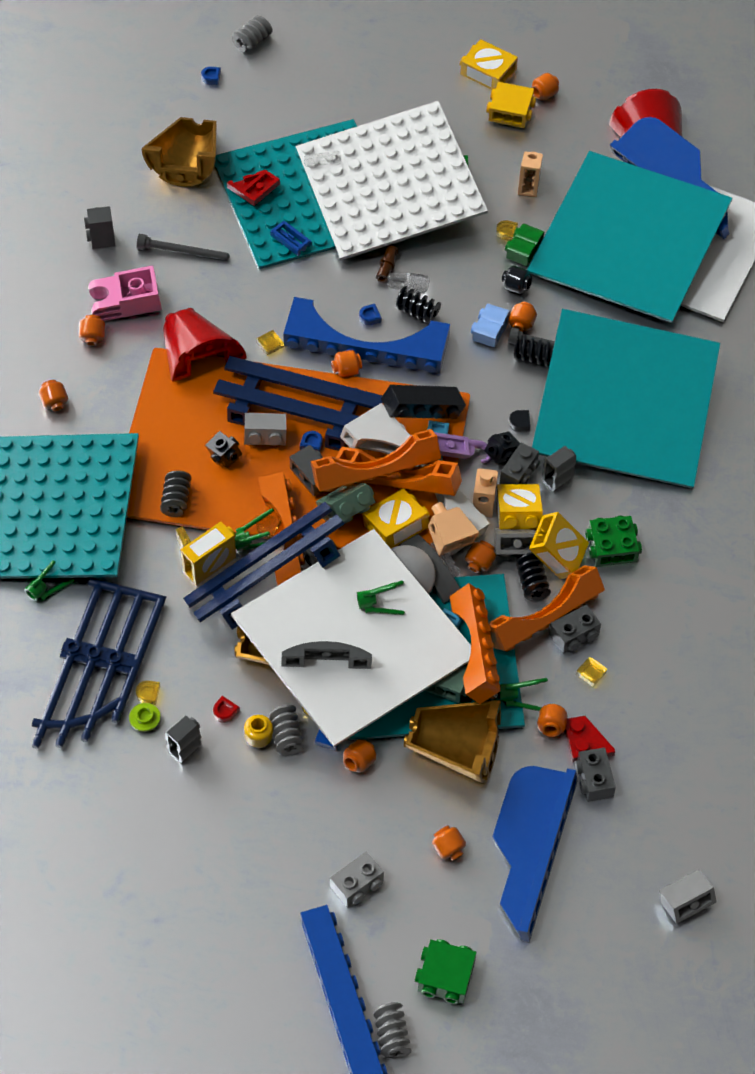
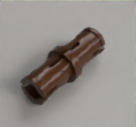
[376,245,399,283]

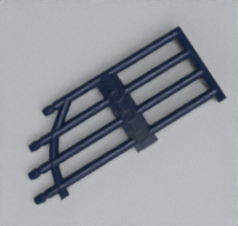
[32,578,167,749]

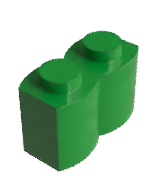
[505,223,545,266]

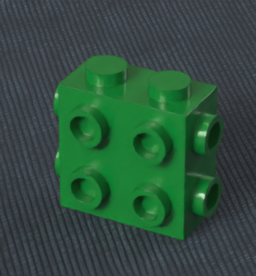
[585,515,642,567]
[414,939,476,1004]

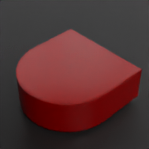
[213,696,240,723]

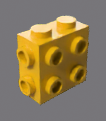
[486,82,536,128]

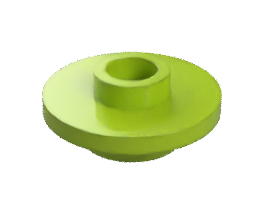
[129,703,161,732]

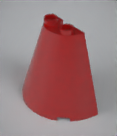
[609,89,682,137]
[163,308,247,382]

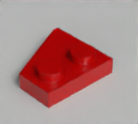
[227,170,280,206]
[565,716,615,762]

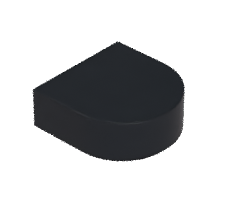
[509,410,531,431]

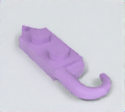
[434,432,491,463]

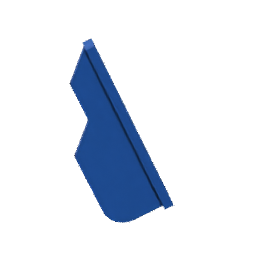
[610,117,729,239]
[492,766,578,942]

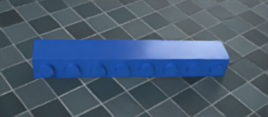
[300,905,388,1074]

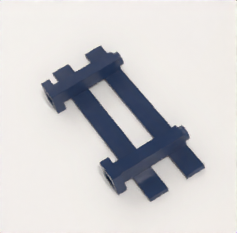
[213,356,383,451]
[183,502,344,630]

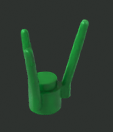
[235,508,274,551]
[24,560,74,601]
[357,581,405,615]
[499,678,548,711]

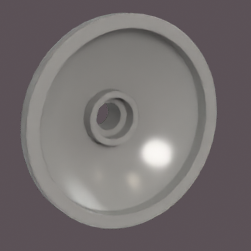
[391,545,436,594]

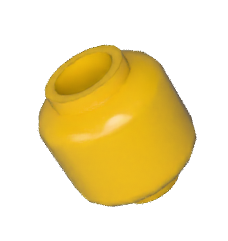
[244,715,273,748]

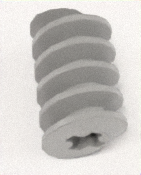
[232,16,273,52]
[269,705,304,756]
[373,1002,412,1057]

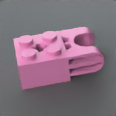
[88,266,162,321]

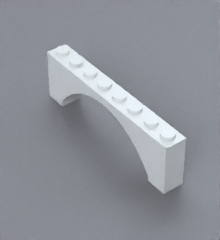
[340,403,490,558]

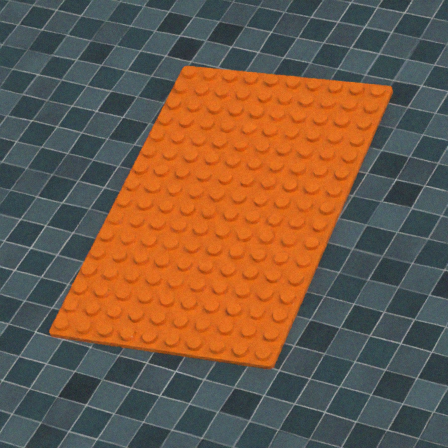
[127,348,470,557]

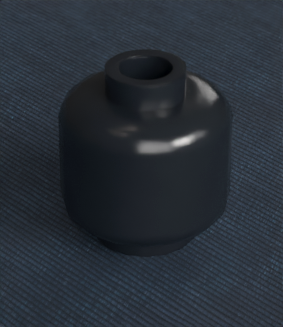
[502,266,532,294]

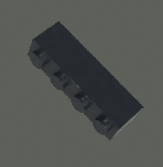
[381,385,466,419]

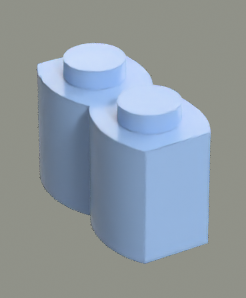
[471,304,510,348]

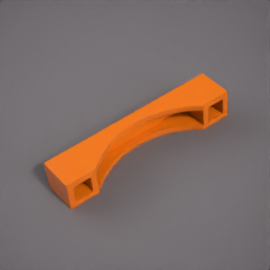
[310,429,441,492]
[336,447,462,496]
[259,472,305,586]
[489,565,605,652]
[449,583,501,704]

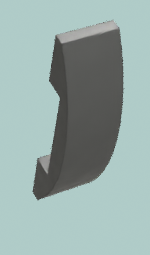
[398,534,460,604]
[281,641,372,669]

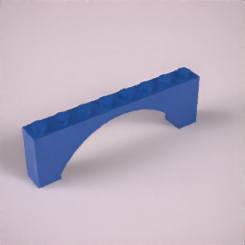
[283,297,450,373]

